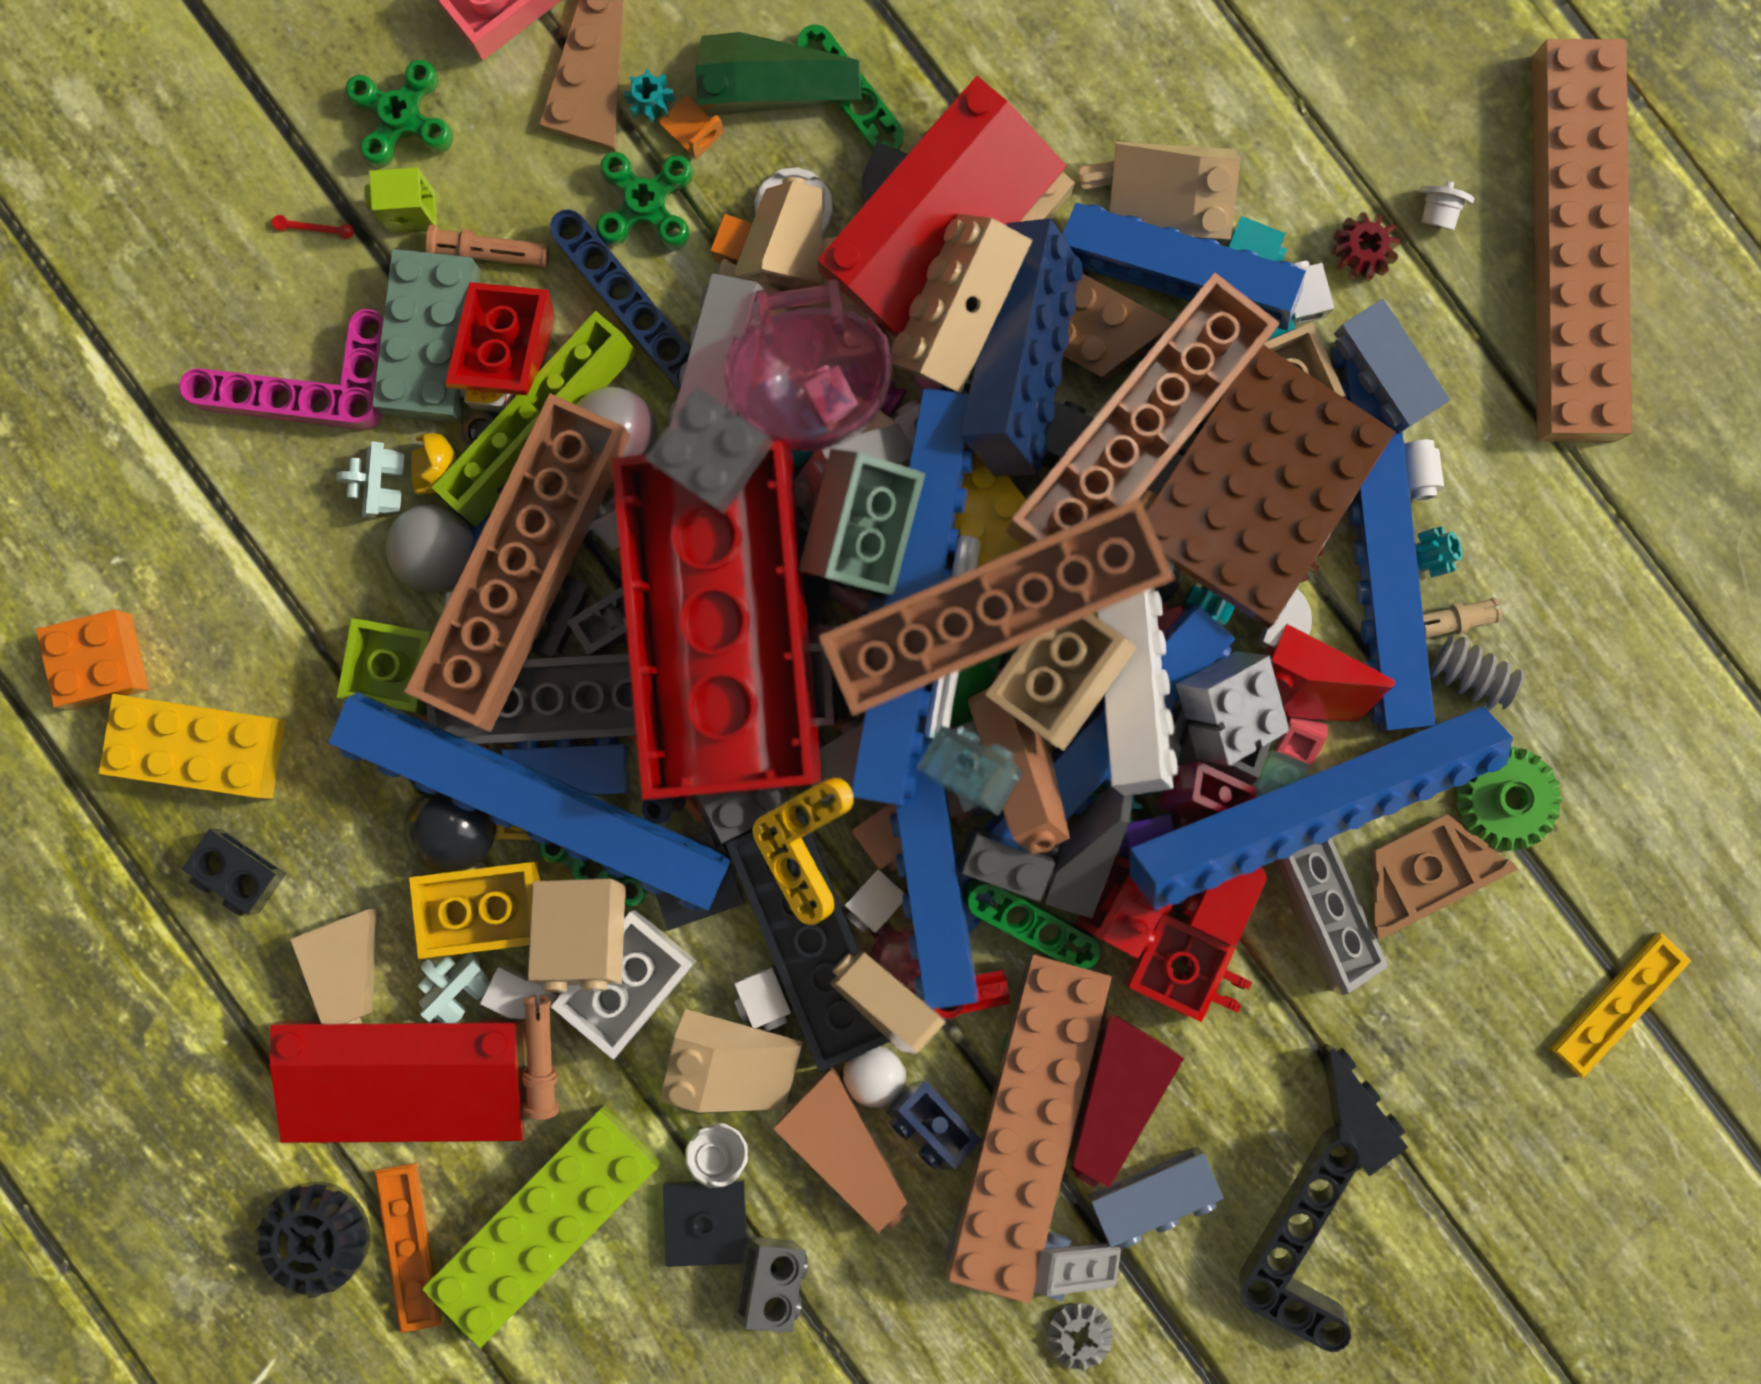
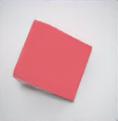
[1273,717,1328,769]

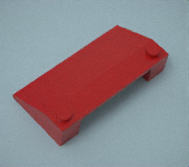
[817,75,1067,337]
[270,1019,524,1143]

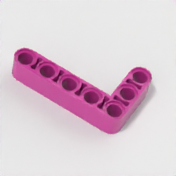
[179,309,384,430]

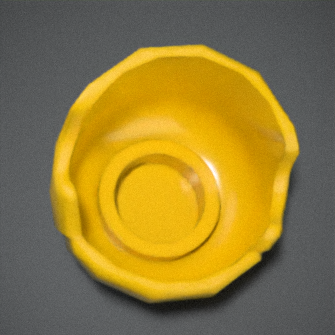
[411,433,456,495]

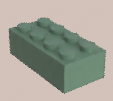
[373,249,481,424]

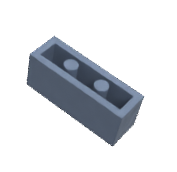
[1334,298,1451,433]
[1088,1147,1224,1249]

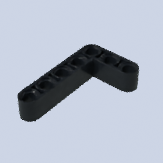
[1239,1126,1361,1352]

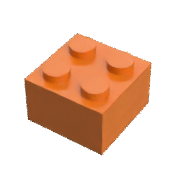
[36,609,149,710]

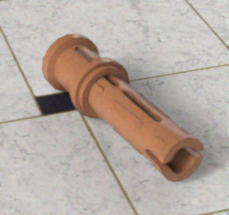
[426,224,550,269]
[521,995,560,1120]

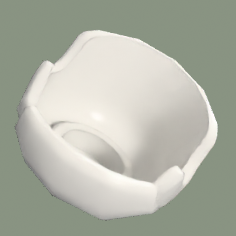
[843,1046,906,1109]
[685,1123,748,1188]

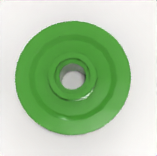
[1456,746,1563,851]

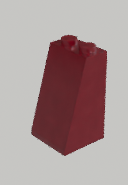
[1067,1008,1185,1188]

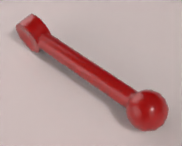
[272,215,354,239]

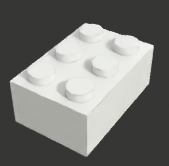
[551,910,697,1060]

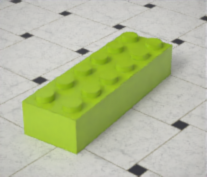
[422,1105,661,1348]

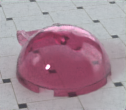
[724,279,892,451]

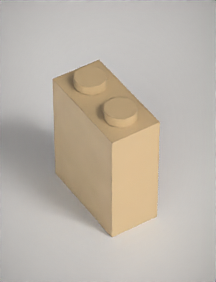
[528,879,626,993]

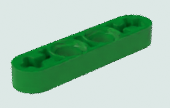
[798,24,903,151]
[963,878,1101,969]

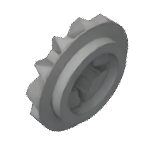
[1047,1303,1113,1371]

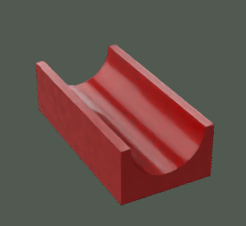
[611,440,823,799]

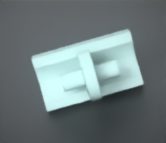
[336,441,404,519]
[418,952,491,1023]

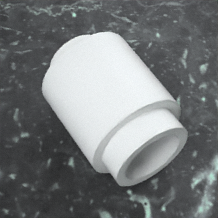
[1404,440,1444,501]

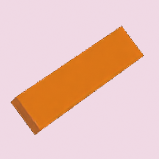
[374,1162,443,1333]

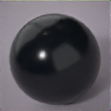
[404,792,496,873]

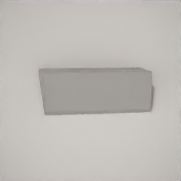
[1273,838,1388,995]

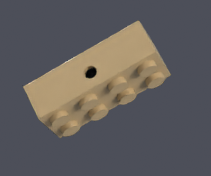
[889,213,1032,393]

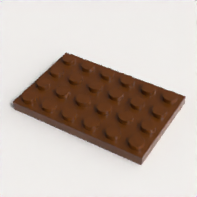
[1146,345,1396,629]

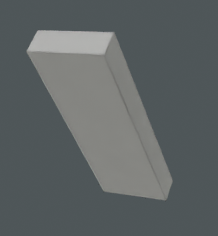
[1035,1243,1121,1296]

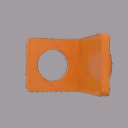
[660,96,724,160]

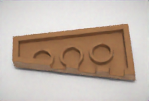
[539,0,625,151]

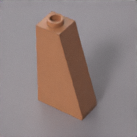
[968,687,1070,855]
[773,1066,907,1233]

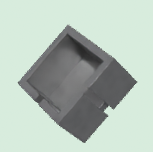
[646,386,773,513]
[1176,651,1289,766]

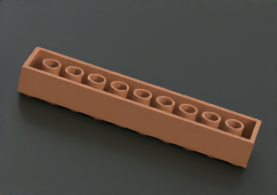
[1532,39,1632,442]

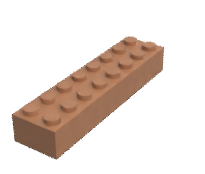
[1005,273,1280,547]
[405,394,631,732]
[819,498,1174,715]
[945,955,1112,1304]

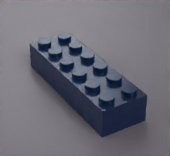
[960,218,1083,476]

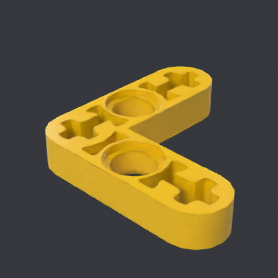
[753,778,853,925]

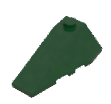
[695,32,862,116]

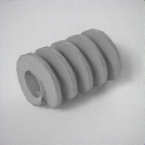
[1430,634,1525,711]

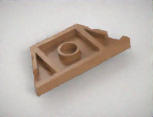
[1063,274,1173,381]
[1372,814,1518,940]

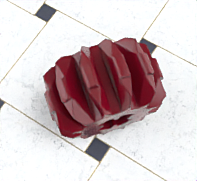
[1331,212,1401,281]

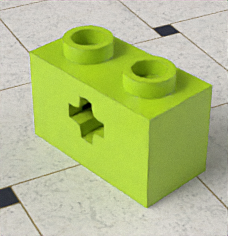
[364,167,437,233]

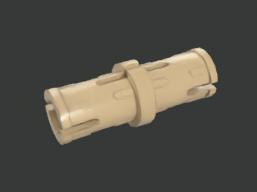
[1423,597,1502,639]

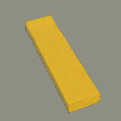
[1549,932,1691,1078]

